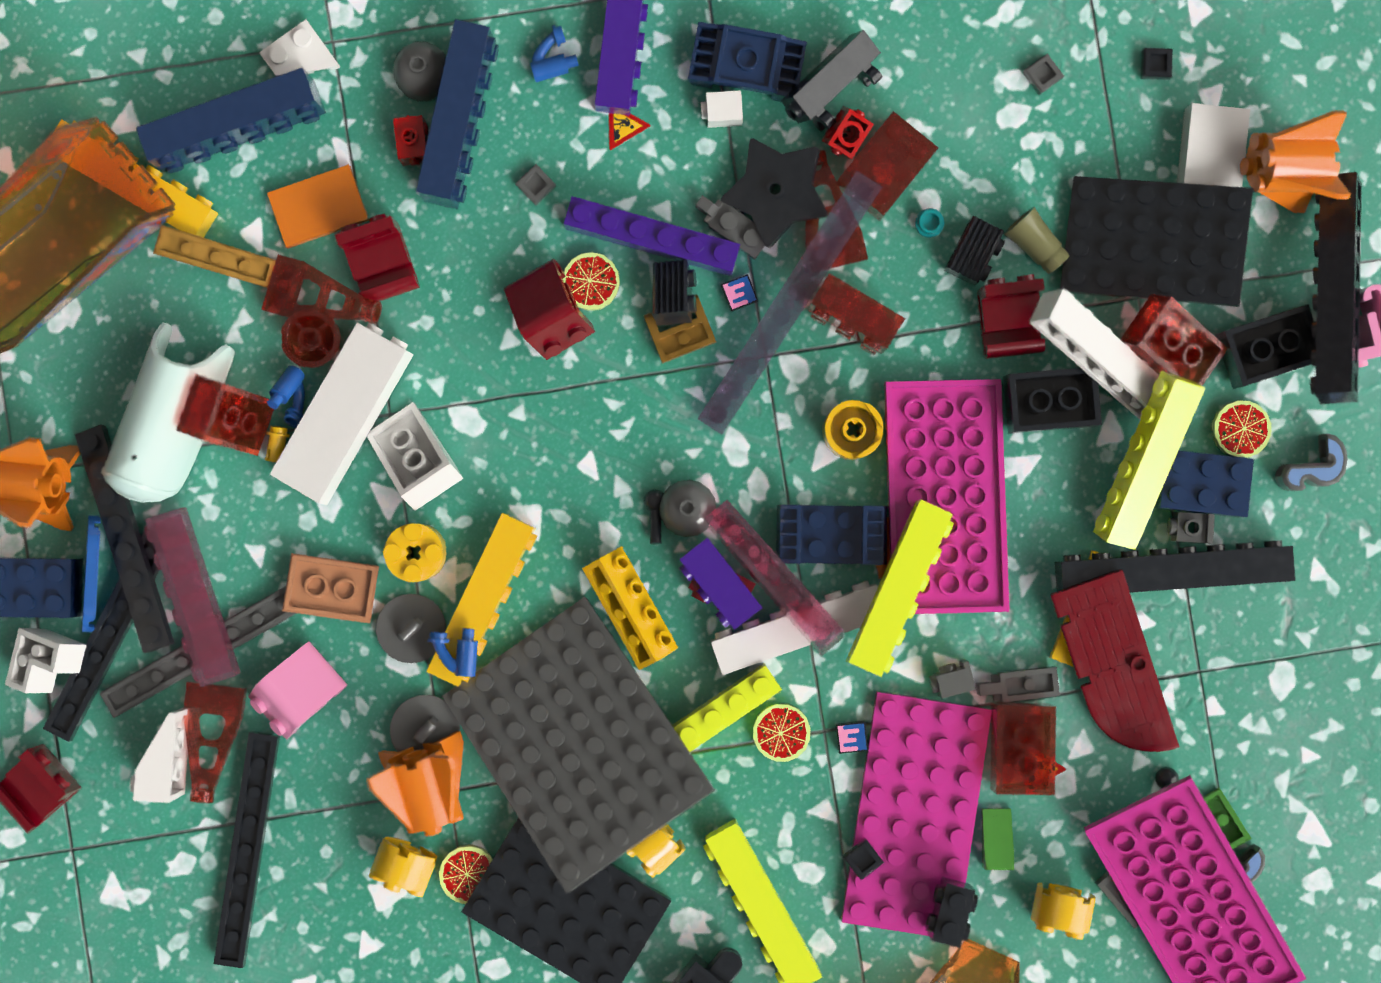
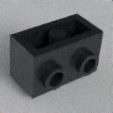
[925,877,978,949]

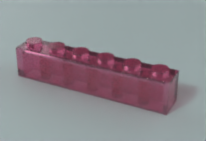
[705,500,844,656]
[144,507,241,687]

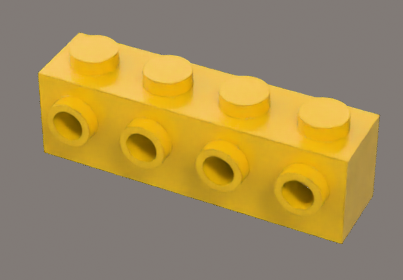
[582,546,678,670]

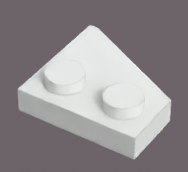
[259,19,340,77]

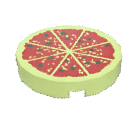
[563,252,620,311]
[1212,401,1271,458]
[753,703,810,762]
[439,845,492,904]

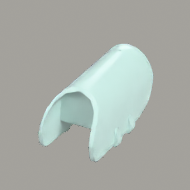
[101,322,234,502]

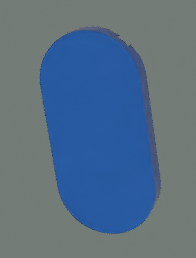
[82,515,101,632]

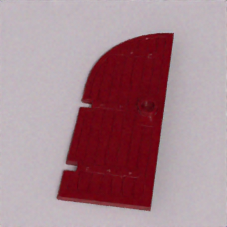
[1050,569,1180,752]

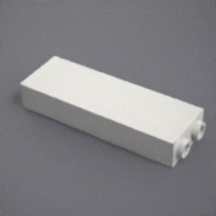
[1177,103,1250,187]
[270,322,413,505]

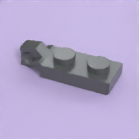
[696,195,765,260]
[976,666,1060,702]

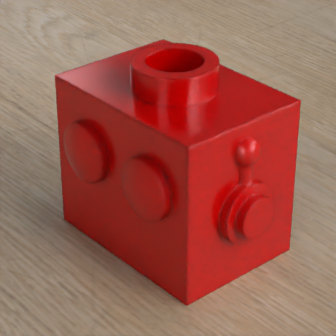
[821,106,874,159]
[393,115,429,166]

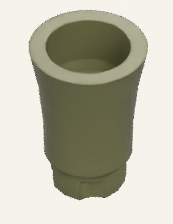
[1004,207,1070,274]

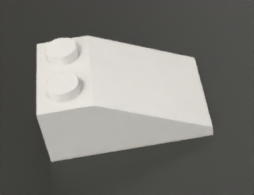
[367,402,463,510]
[130,707,191,803]

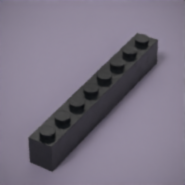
[1310,172,1362,404]
[1055,540,1296,593]

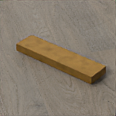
[153,225,277,288]

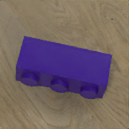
[679,538,762,630]

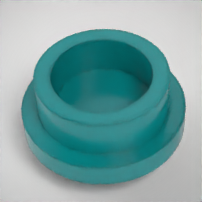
[915,208,944,238]

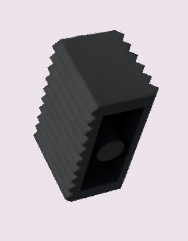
[944,216,1005,286]
[653,259,697,326]

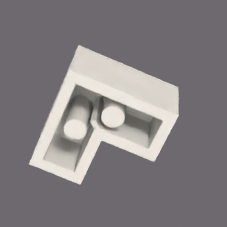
[5,628,86,693]

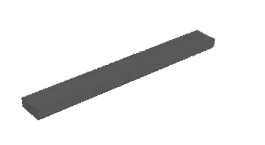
[100,586,297,718]

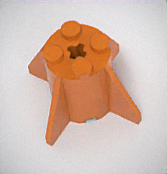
[1240,110,1351,213]
[0,438,81,531]
[366,731,464,836]

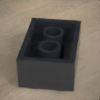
[1215,304,1316,389]
[1003,368,1102,434]

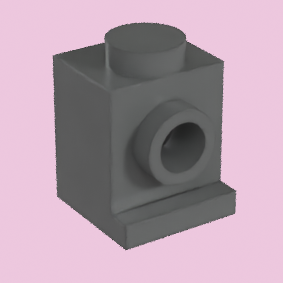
[1167,512,1215,543]
[929,659,976,699]

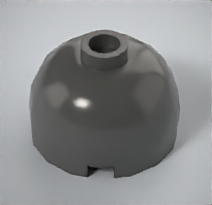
[393,41,446,102]
[659,479,717,537]

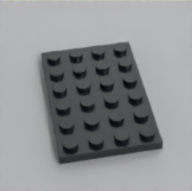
[1060,176,1253,307]
[461,817,671,983]

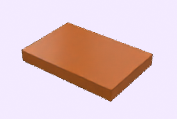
[267,164,369,249]

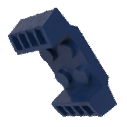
[688,22,807,102]
[776,505,888,565]

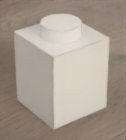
[701,90,743,128]

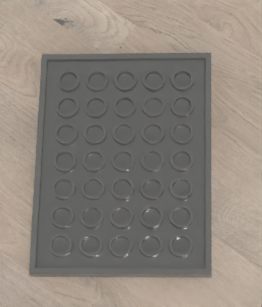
[442,597,716,893]

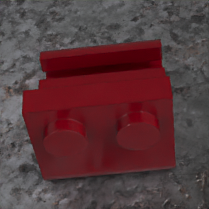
[335,214,420,307]
[504,258,595,360]
[977,274,1045,359]
[0,744,82,834]

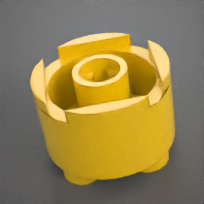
[822,400,883,460]
[383,523,447,582]
[627,824,686,878]
[369,836,438,897]
[1030,883,1096,940]

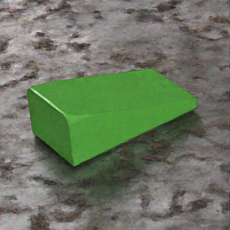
[1203,787,1252,849]
[982,808,1014,870]

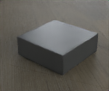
[1022,53,1064,95]
[515,164,556,206]

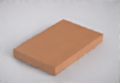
[282,553,379,624]

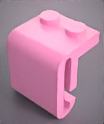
[1359,284,1381,367]
[248,641,348,740]

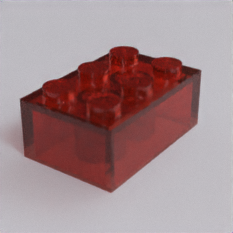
[836,111,939,221]
[807,273,905,355]
[1120,294,1228,386]
[176,374,274,456]
[990,702,1056,795]

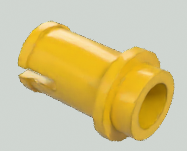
[265,426,290,462]

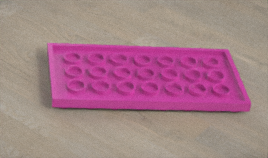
[884,379,1010,614]
[841,691,992,936]
[1084,775,1306,983]

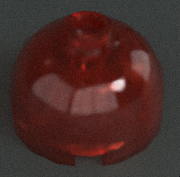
[281,309,341,368]

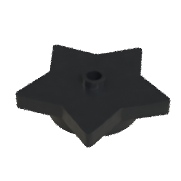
[721,138,829,248]

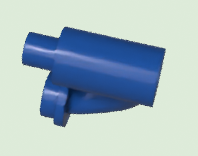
[530,25,579,83]
[267,365,305,428]
[427,628,478,677]

